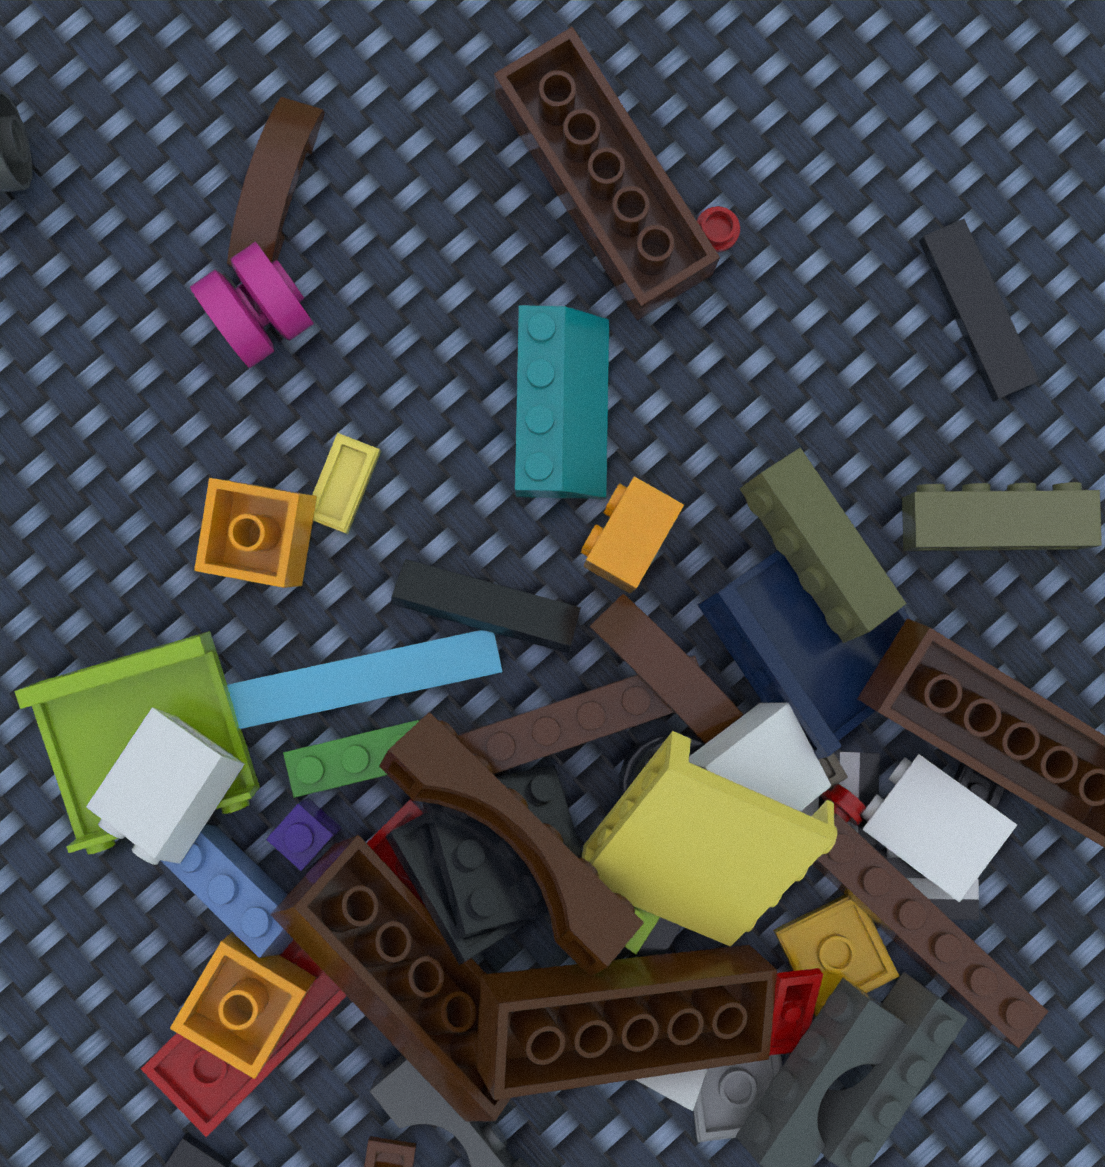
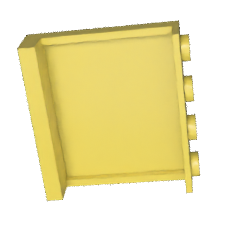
[582,731,837,947]

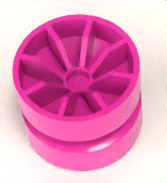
[190,241,314,368]

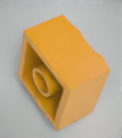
[580,476,684,593]
[194,478,317,588]
[170,932,316,1079]

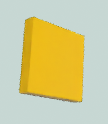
[773,895,900,1016]

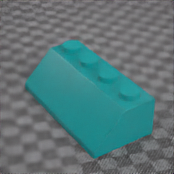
[515,305,609,499]

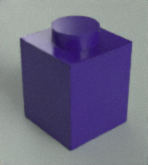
[266,798,342,871]

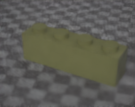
[739,447,907,643]
[902,482,1102,551]

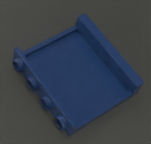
[698,550,910,760]

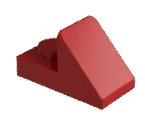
[769,968,823,1056]

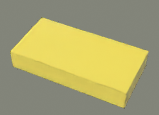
[312,433,381,534]

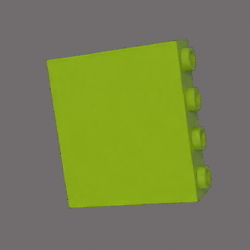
[14,631,260,854]

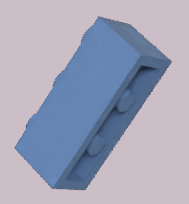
[160,824,293,958]

